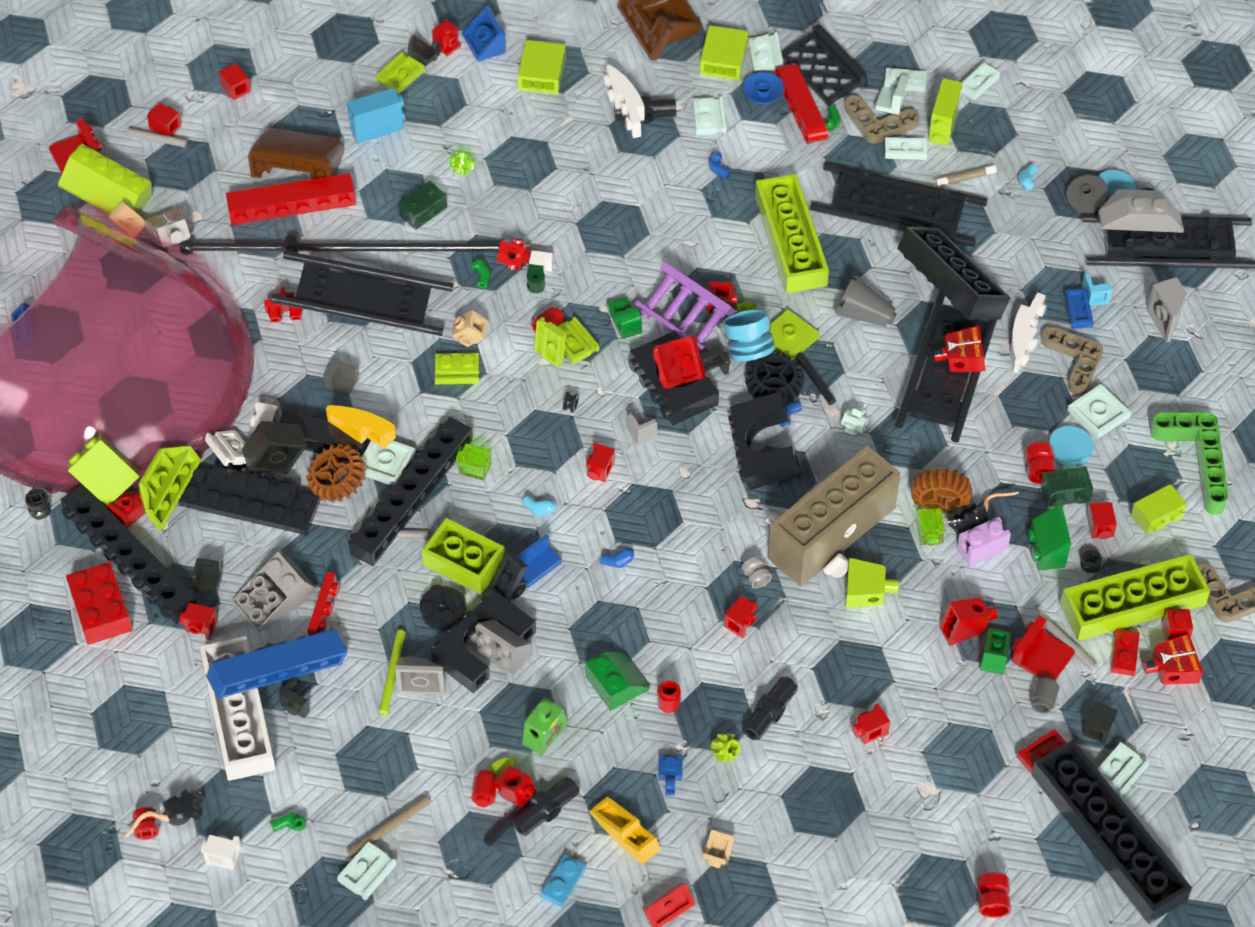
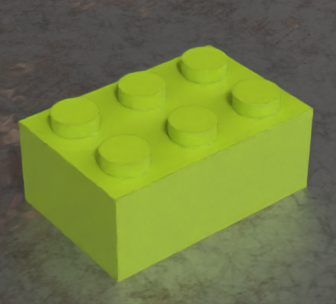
[422,518,505,595]

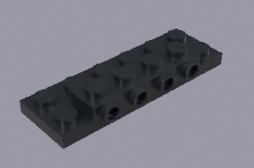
[178,463,321,535]

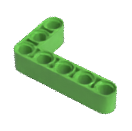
[1150,412,1228,515]

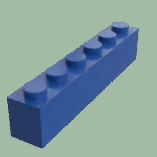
[206,629,348,699]

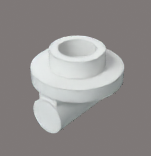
[823,553,849,578]

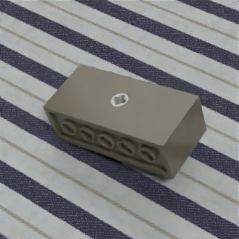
[766,445,901,587]

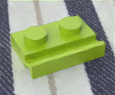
[375,52,425,94]
[534,317,567,367]
[557,317,599,364]
[435,353,479,385]

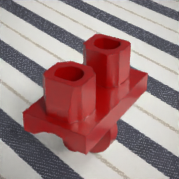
[264,286,305,323]

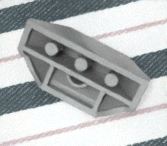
[1098,189,1184,233]

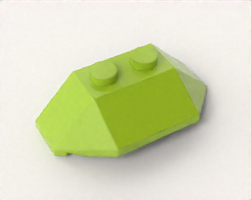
[139,446,201,530]

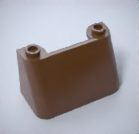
[248,128,344,179]

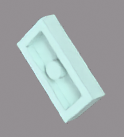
[962,63,1000,101]
[884,68,927,92]
[885,137,927,160]

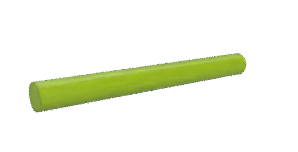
[379,630,406,715]

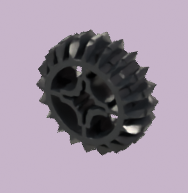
[745,352,804,405]

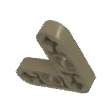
[845,95,920,144]
[1041,327,1103,395]
[1197,563,1255,623]

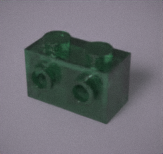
[398,181,447,230]
[1040,466,1093,507]

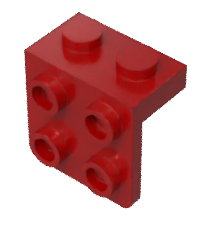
[49,119,102,175]
[653,335,706,389]
[1012,615,1075,681]

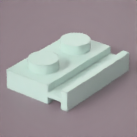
[749,32,784,73]
[693,97,726,135]
[1098,742,1149,798]
[337,841,397,901]

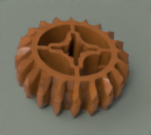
[306,443,367,503]
[911,467,972,514]

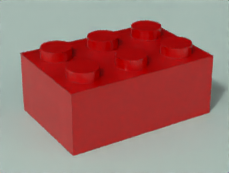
[65,562,132,645]

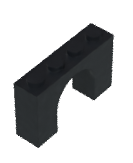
[628,330,719,426]
[728,391,801,490]
[431,590,536,694]

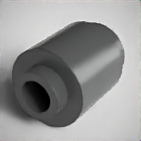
[1031,677,1060,714]

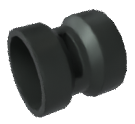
[25,488,51,520]

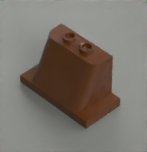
[617,0,702,61]

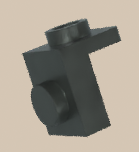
[407,36,440,66]
[700,346,731,375]
[279,677,310,718]

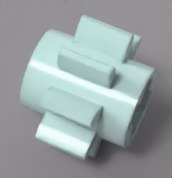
[841,407,869,436]

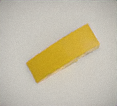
[326,405,396,449]
[590,796,660,865]

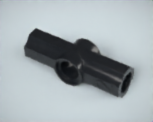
[614,96,677,124]
[742,676,798,741]
[511,776,580,837]

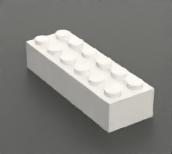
[200,636,275,781]

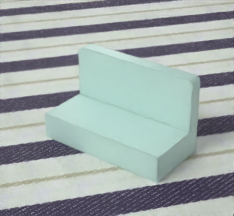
[875,75,909,114]

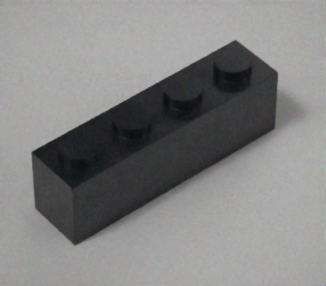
[279,411,370,457]

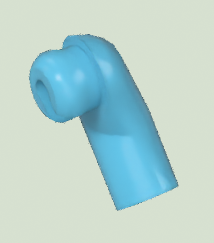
[1018,163,1038,191]
[522,495,556,516]

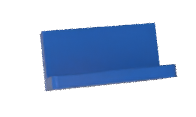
[517,535,562,589]

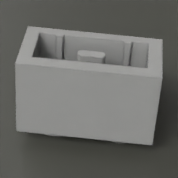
[476,620,531,675]

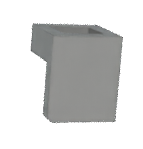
[627,413,657,446]

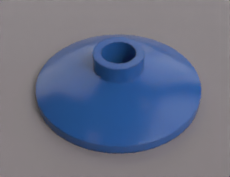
[743,72,784,104]

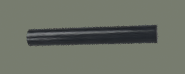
[795,352,836,405]
[484,792,537,847]

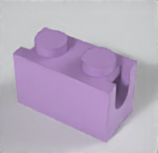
[957,517,1011,566]

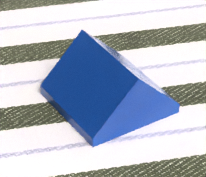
[461,5,506,62]

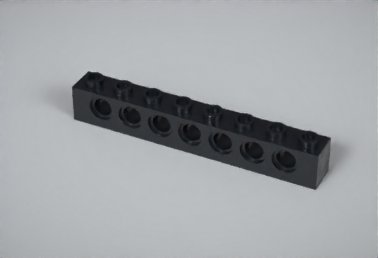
[348,417,473,567]
[60,484,197,624]

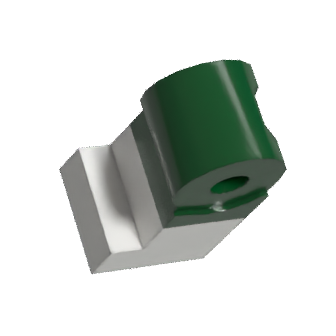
[526,251,553,294]

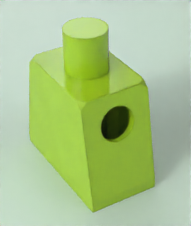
[846,558,899,608]

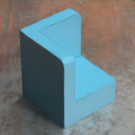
[1082,273,1112,306]

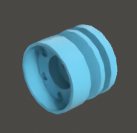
[723,309,775,361]

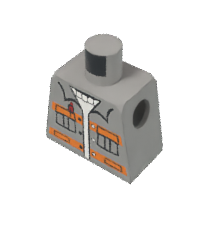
[144,207,191,247]

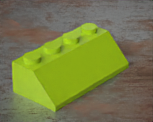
[58,144,152,215]

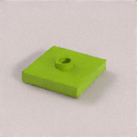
[768,309,820,361]

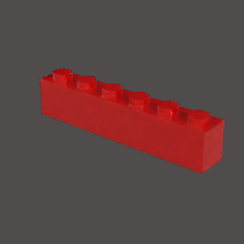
[226,173,356,225]

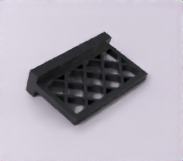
[781,23,868,106]

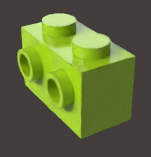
[1131,484,1187,535]

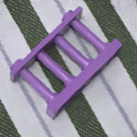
[635,262,737,352]

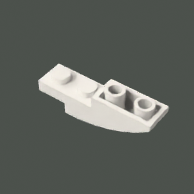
[603,65,644,138]
[1010,293,1047,373]

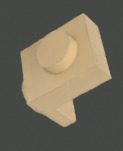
[109,201,145,238]
[702,830,735,868]

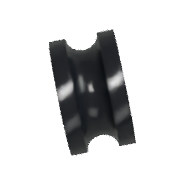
[563,391,579,413]
[1080,550,1102,573]

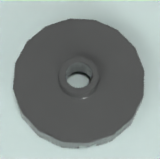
[1066,175,1109,214]

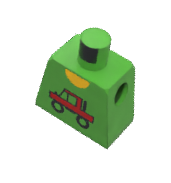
[522,698,568,756]

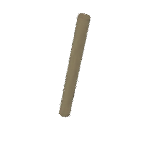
[346,796,430,858]

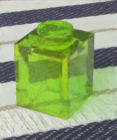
[456,444,492,481]
[916,508,945,546]

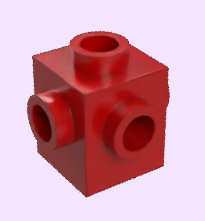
[496,238,531,270]

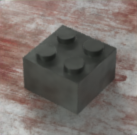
[242,421,307,474]

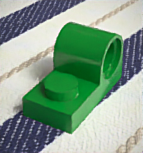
[606,296,642,339]
[980,628,1011,675]

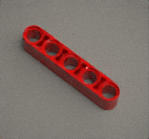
[775,63,828,144]

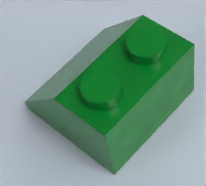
[1027,505,1071,570]
[585,652,650,711]

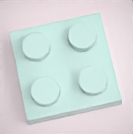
[1067,384,1131,439]
[362,441,416,485]

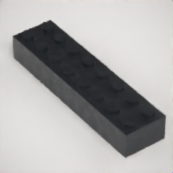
[1031,740,1192,925]

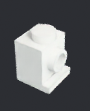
[251,402,279,432]
[201,835,241,870]

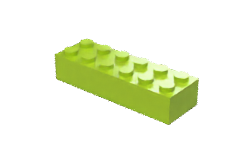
[755,174,829,294]
[1060,554,1210,641]

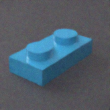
[541,854,586,908]

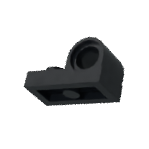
[489,552,528,601]

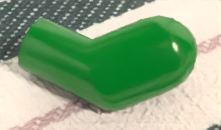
[824,106,841,131]
[471,259,491,289]
[270,812,306,832]

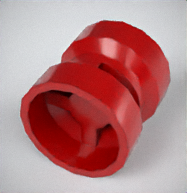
[132,807,159,840]

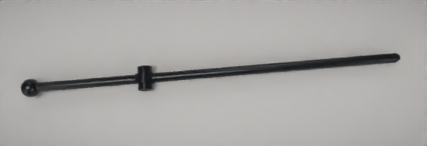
[180,235,500,255]

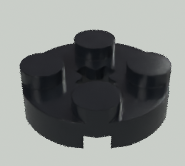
[419,584,466,630]

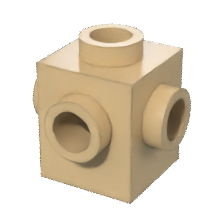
[452,310,488,347]

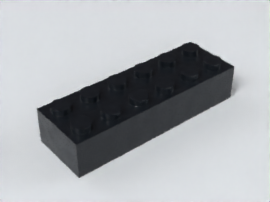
[897,227,1011,321]

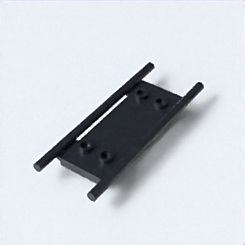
[810,162,988,247]
[1082,214,1255,269]
[271,251,454,336]
[894,291,997,443]

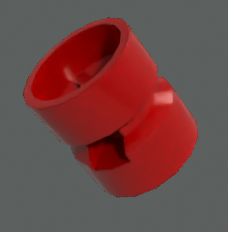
[1024,442,1057,484]
[977,872,1011,918]

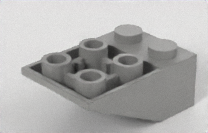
[231,552,317,632]

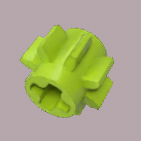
[711,733,740,762]

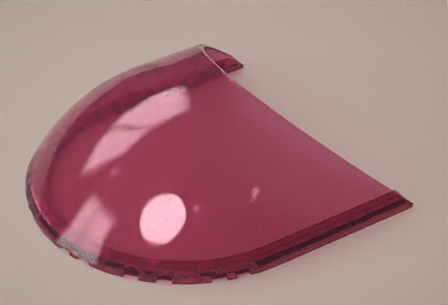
[0,206,254,496]

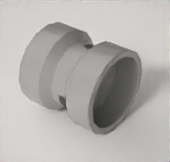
[741,556,772,589]

